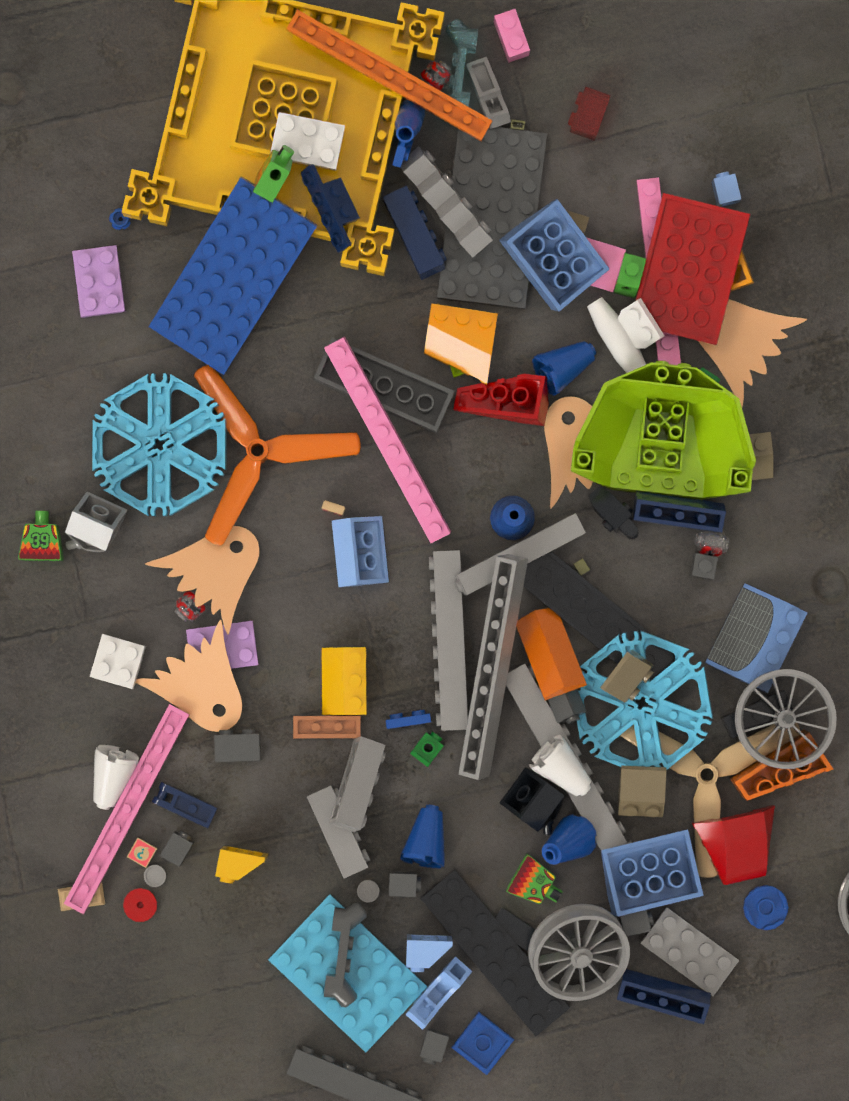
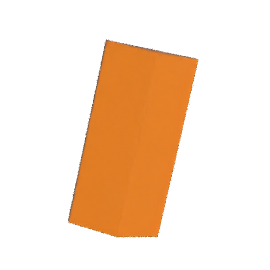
[516,608,587,700]

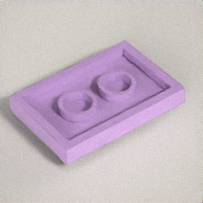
[72,245,126,318]
[186,621,259,669]

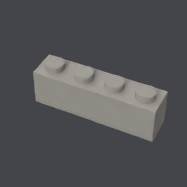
[329,736,386,832]
[307,785,371,878]

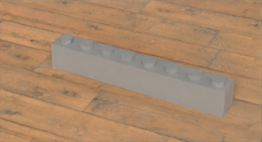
[429,550,468,731]

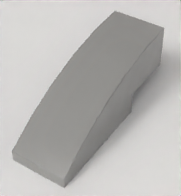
[466,57,511,129]

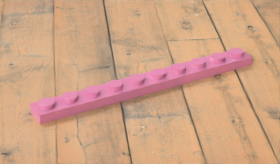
[636,177,681,365]
[324,336,451,543]
[64,704,189,914]

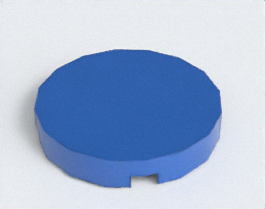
[743,885,789,930]

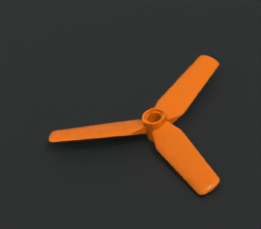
[194,365,361,545]

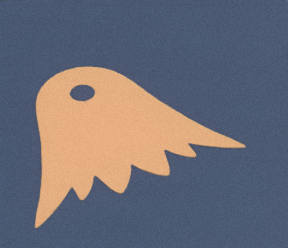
[698,299,807,407]
[544,396,593,509]
[145,526,259,635]
[136,619,242,732]

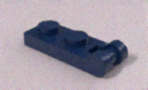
[152,782,218,828]

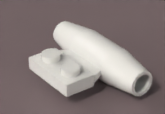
[587,297,665,373]

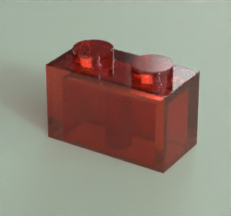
[568,87,611,141]

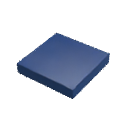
[451,1011,514,1075]

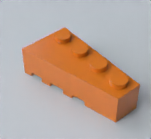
[730,729,833,801]

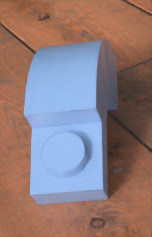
[406,956,472,1030]

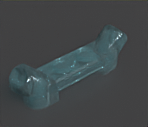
[443,19,479,122]

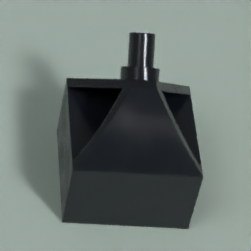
[500,767,564,835]

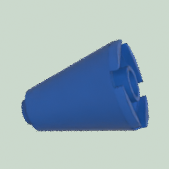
[532,341,596,396]
[490,496,535,540]
[400,805,445,869]
[542,814,597,865]

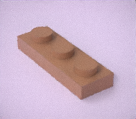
[293,716,361,739]

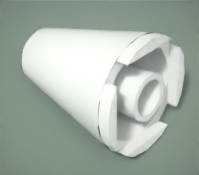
[529,735,591,796]
[93,745,139,810]

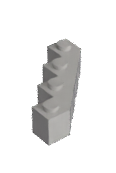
[401,146,493,257]

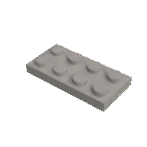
[640,907,739,996]

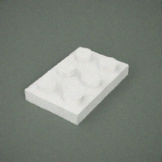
[270,112,345,171]

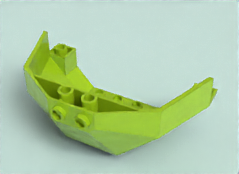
[571,361,756,500]

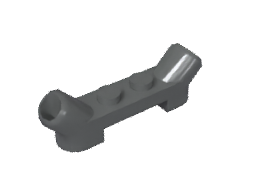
[324,902,367,1008]

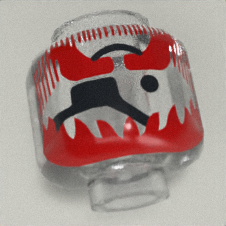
[420,60,452,92]
[694,530,729,557]
[174,590,207,623]

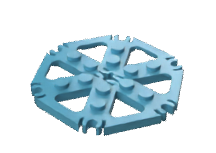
[92,373,226,516]
[577,631,713,770]

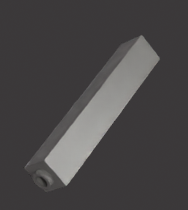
[454,513,586,595]

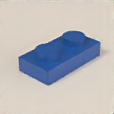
[386,710,431,729]

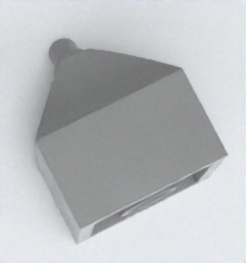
[65,492,127,552]

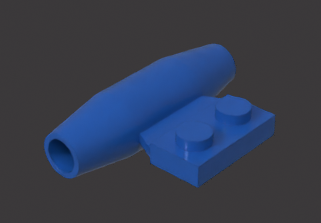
[392,99,425,168]

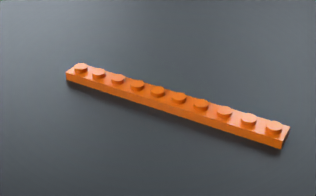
[286,9,493,141]

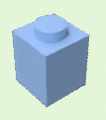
[711,172,741,207]

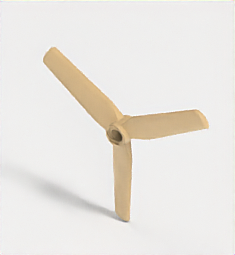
[620,723,800,878]

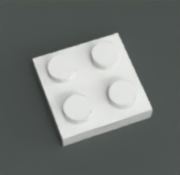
[90,634,146,689]

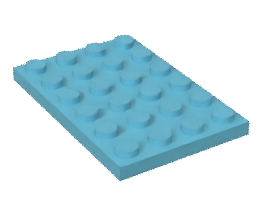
[268,894,427,1052]

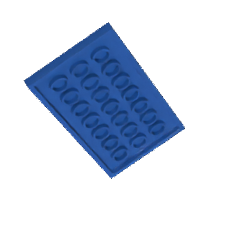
[149,177,318,375]

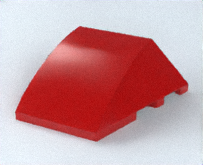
[692,805,775,885]

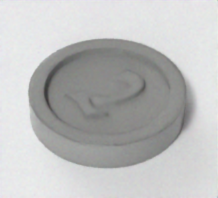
[144,865,166,887]
[357,880,379,902]

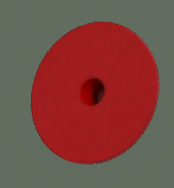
[123,888,157,922]

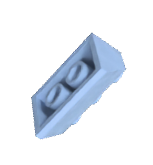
[332,516,389,587]
[406,934,453,972]

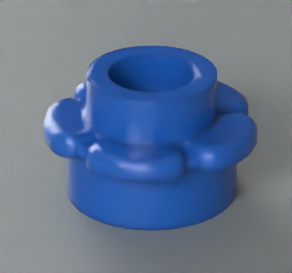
[109,208,131,230]

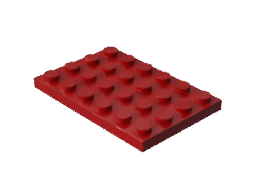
[636,193,751,345]

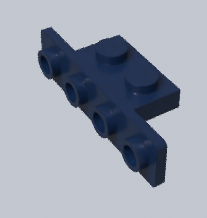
[301,164,360,253]

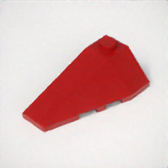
[453,374,549,426]

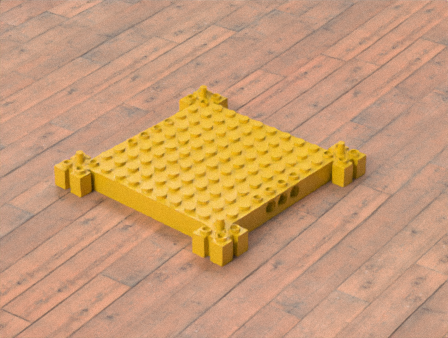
[122,0,444,276]

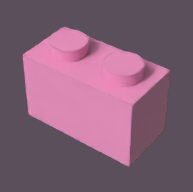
[494,9,530,63]

